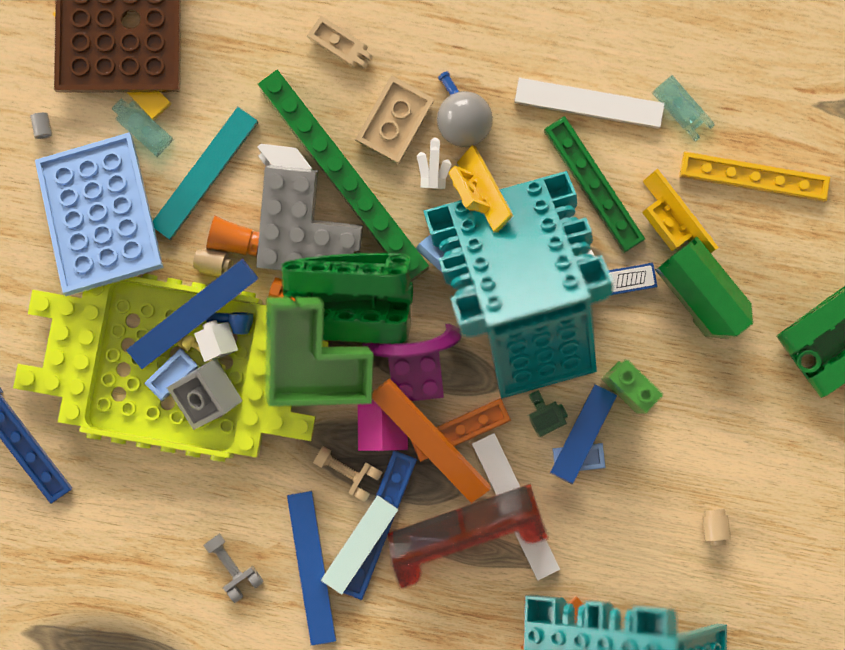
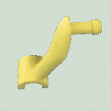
[177,335,226,370]

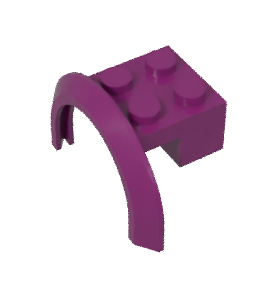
[362,323,462,401]

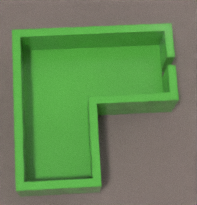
[265,297,373,406]

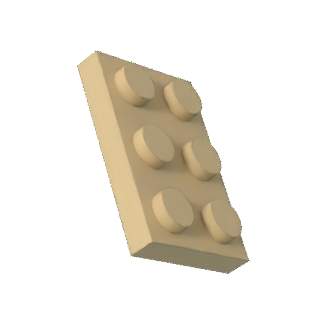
[355,75,434,164]

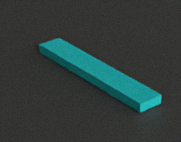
[153,107,258,240]

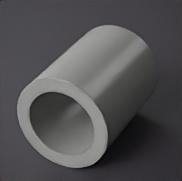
[30,112,52,139]

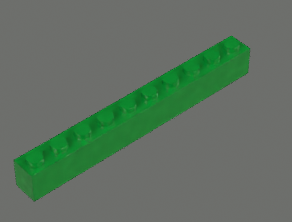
[258,69,429,282]

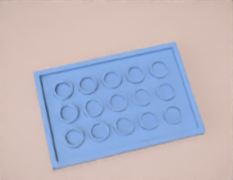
[35,132,164,296]

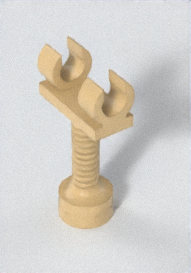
[313,446,383,502]

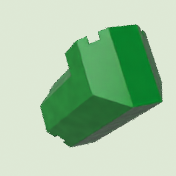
[655,237,753,339]

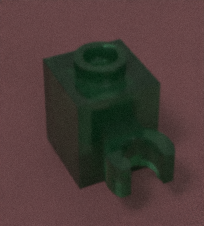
[527,390,568,437]

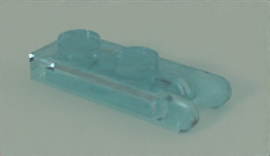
[652,75,715,141]

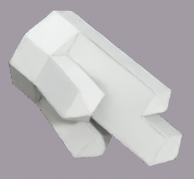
[417,138,452,189]

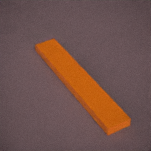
[372,378,491,503]

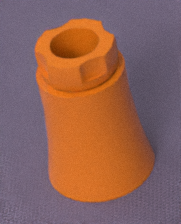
[206,215,259,257]

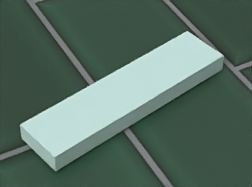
[321,495,398,594]

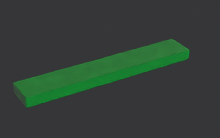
[544,116,645,253]

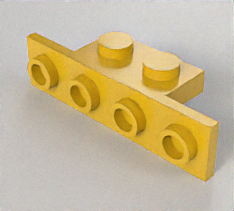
[448,145,513,233]
[642,169,719,253]

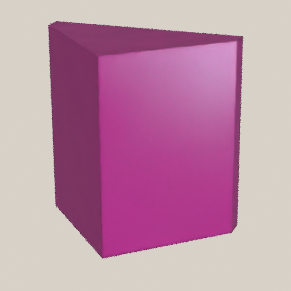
[358,400,408,451]

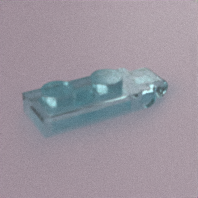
[111,98,174,157]

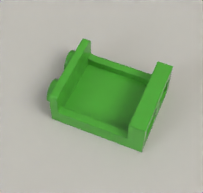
[601,360,663,414]

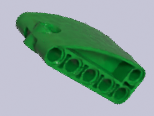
[281,253,413,344]
[776,286,845,398]

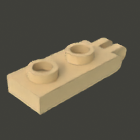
[307,16,373,69]

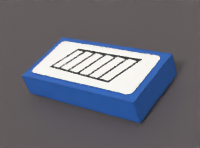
[608,263,658,295]

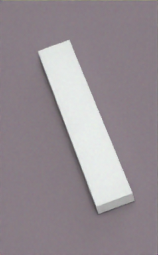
[514,78,664,129]
[472,433,560,580]

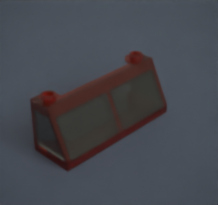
[388,483,548,589]

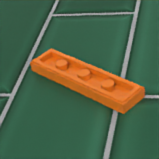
[410,398,511,462]

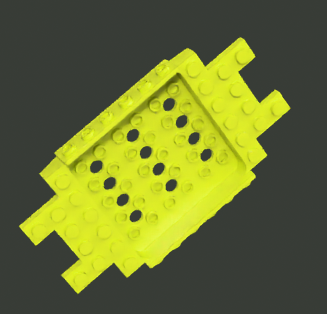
[13,273,329,462]

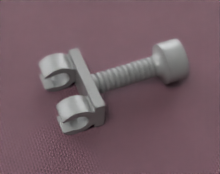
[203,533,264,603]

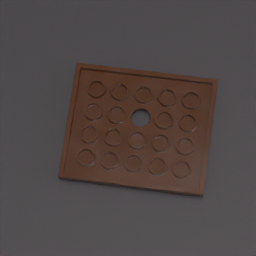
[54,0,181,93]

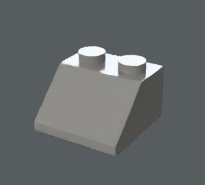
[167,358,243,430]

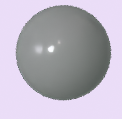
[437,91,493,147]

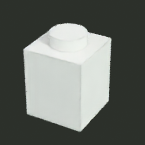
[194,320,238,362]

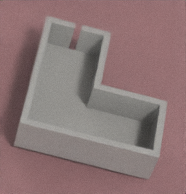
[256,165,363,270]

